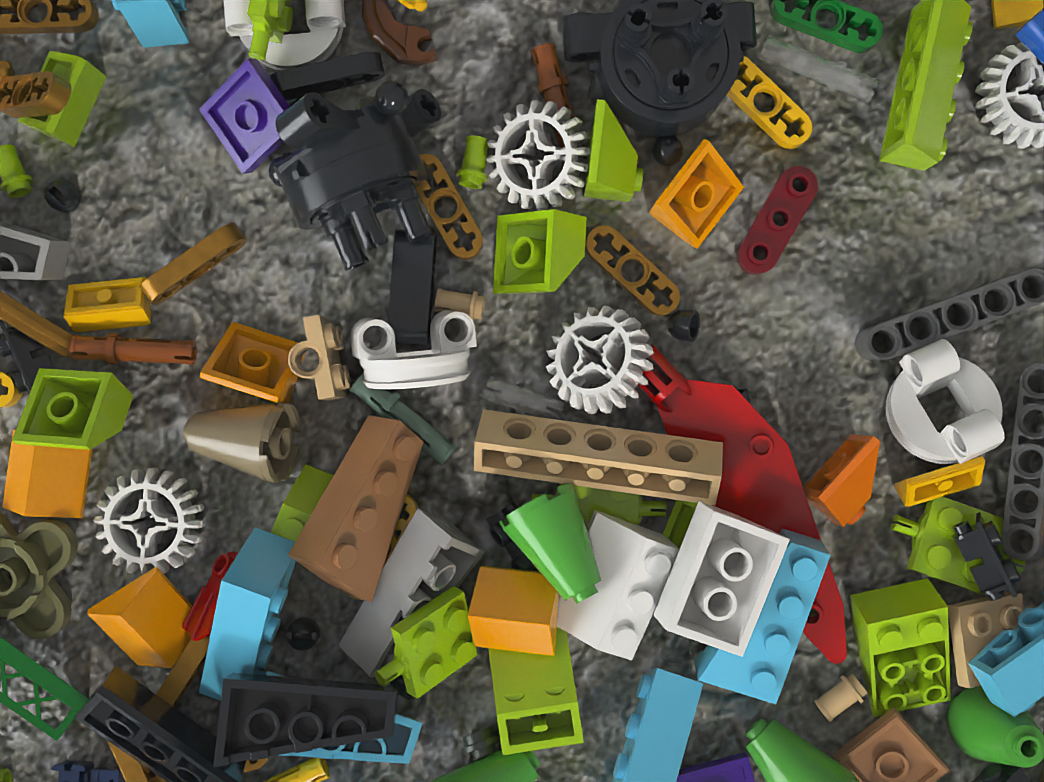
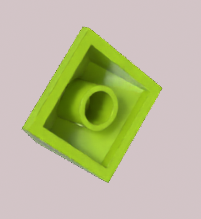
[18,51,107,147]

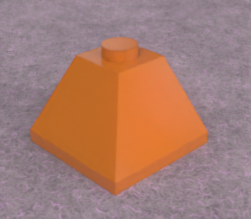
[803,434,880,527]

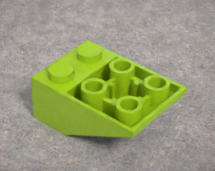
[850,578,951,717]
[488,627,584,755]

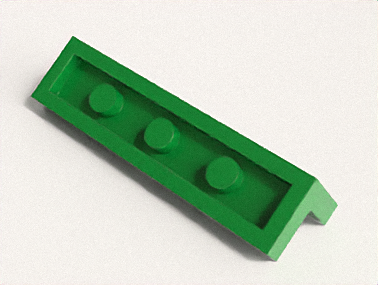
[0,637,89,741]

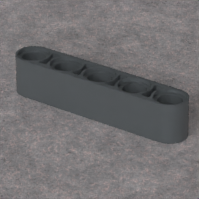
[855,268,1044,361]
[1001,363,1044,560]

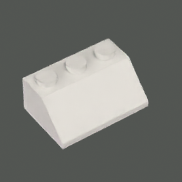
[654,501,790,657]
[557,510,679,660]

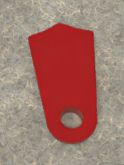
[182,551,238,642]

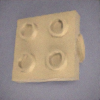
[288,315,351,401]
[947,592,1024,689]

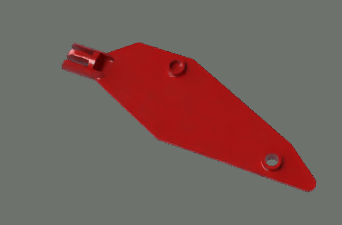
[637,344,847,664]

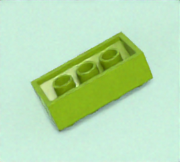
[879,0,973,171]

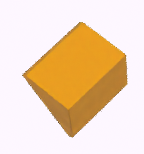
[648,139,744,249]
[200,321,306,403]
[2,429,93,518]
[468,565,559,656]
[87,566,192,668]

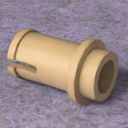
[434,288,486,322]
[814,674,867,722]

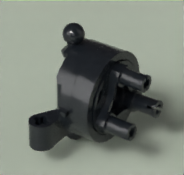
[562,0,757,166]
[268,80,441,271]

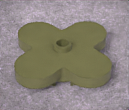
[0,513,78,639]

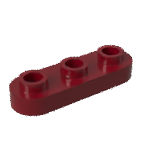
[736,166,818,275]

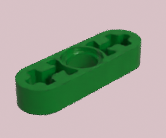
[770,0,883,53]

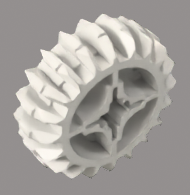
[975,42,1044,149]
[486,100,591,211]
[546,306,654,414]
[93,468,206,575]

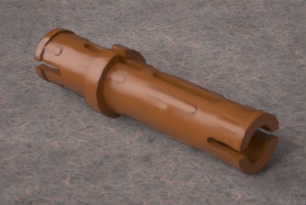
[530,43,587,166]
[70,333,197,365]

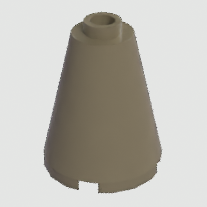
[183,403,301,483]

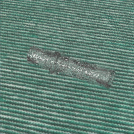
[758,35,879,103]

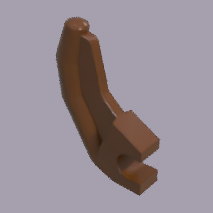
[362,0,438,66]

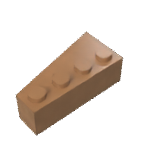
[288,415,424,603]

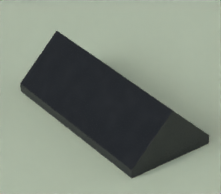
[74,666,246,782]

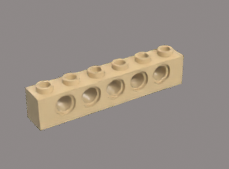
[474,409,723,505]

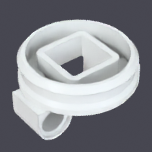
[223,0,346,71]
[351,310,477,389]
[885,339,1004,464]

